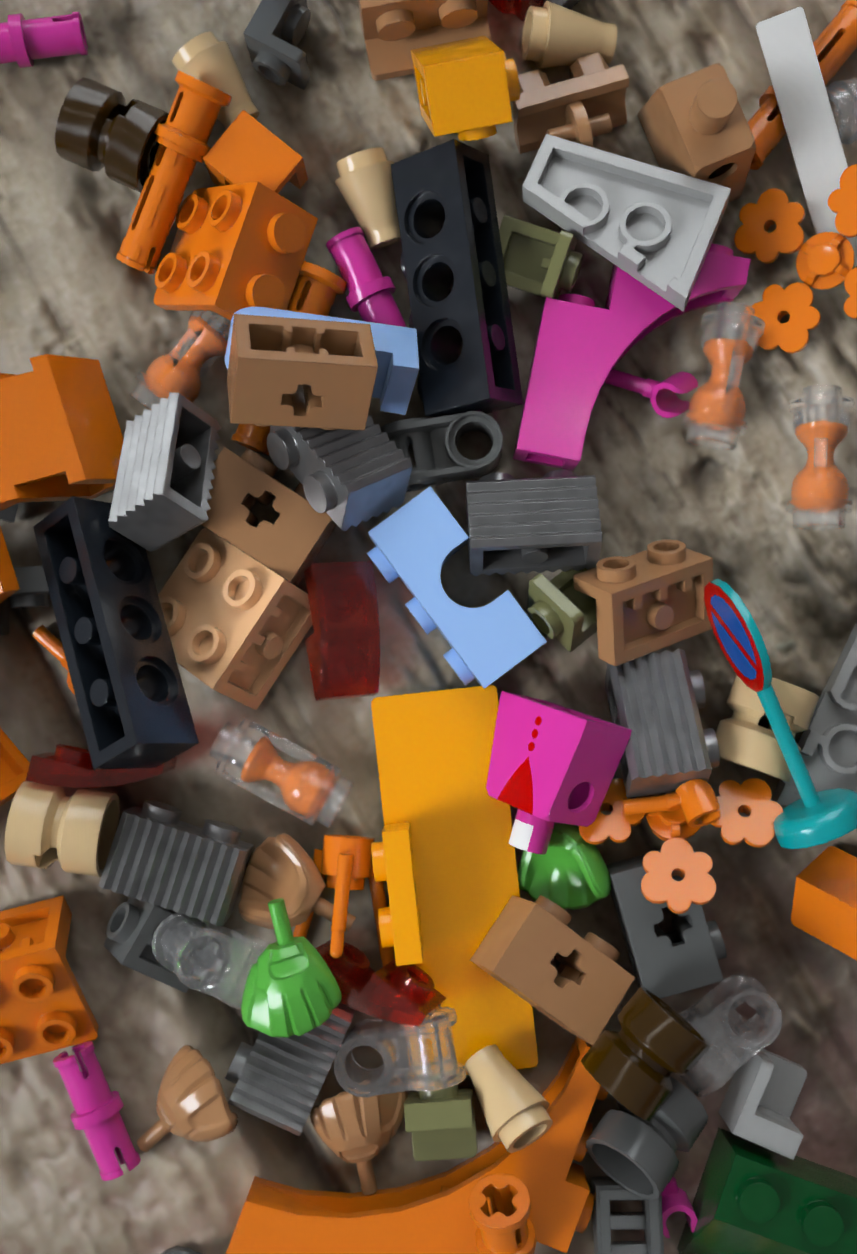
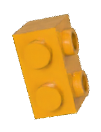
[411,35,520,141]

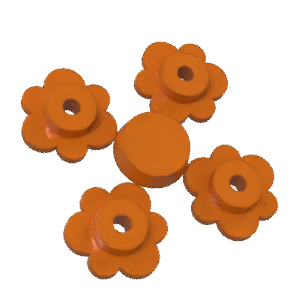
[734,164,857,353]
[579,778,783,914]

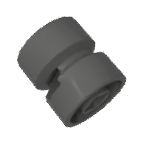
[586,1076,708,1200]

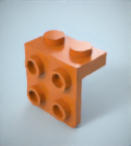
[154,181,318,321]

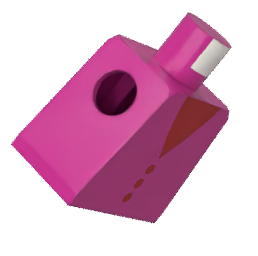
[486,691,632,855]

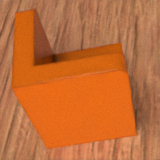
[202,110,308,193]
[791,846,857,961]

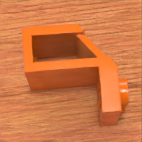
[0,354,124,511]

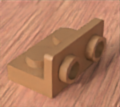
[358,0,492,81]
[573,540,713,667]

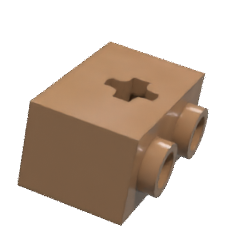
[227,314,378,431]
[201,447,337,586]
[470,895,635,1045]

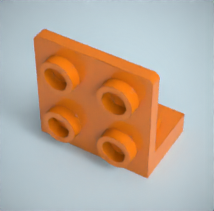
[0,895,99,1064]

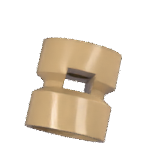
[715,674,819,782]
[5,781,120,877]

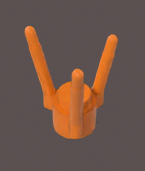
[293,834,397,983]

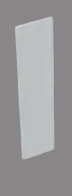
[756,7,857,267]

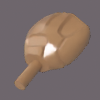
[238,833,356,932]
[137,1045,238,1152]
[310,1082,408,1195]

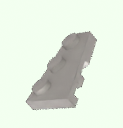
[522,134,731,312]
[771,623,857,806]

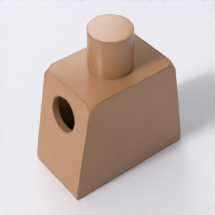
[637,63,756,203]

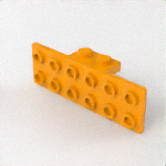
[371,685,538,1080]

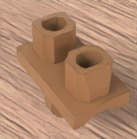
[513,52,629,154]

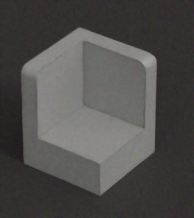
[718,1042,807,1160]

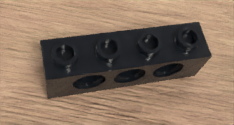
[391,139,523,417]
[33,496,199,770]

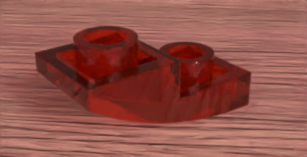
[304,561,380,701]
[26,744,177,788]
[316,940,446,1026]

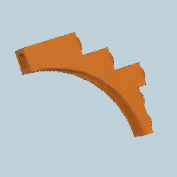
[225,1036,608,1254]

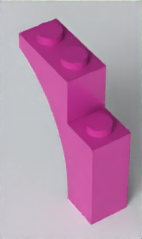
[513,244,751,471]

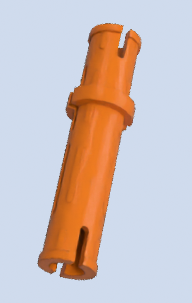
[748,0,857,170]

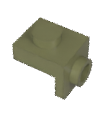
[499,215,584,299]
[527,568,597,653]
[404,1080,478,1161]

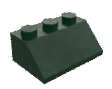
[677,1128,857,1254]

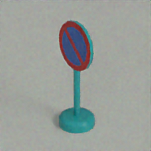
[704,578,857,849]

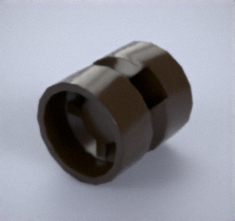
[55,77,169,193]
[581,985,711,1122]

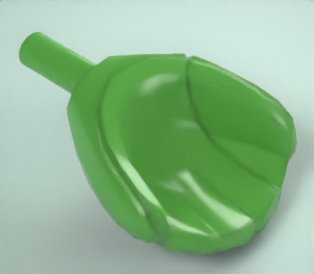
[517,822,611,910]
[241,898,342,1038]

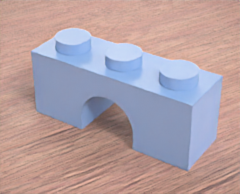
[367,486,547,689]

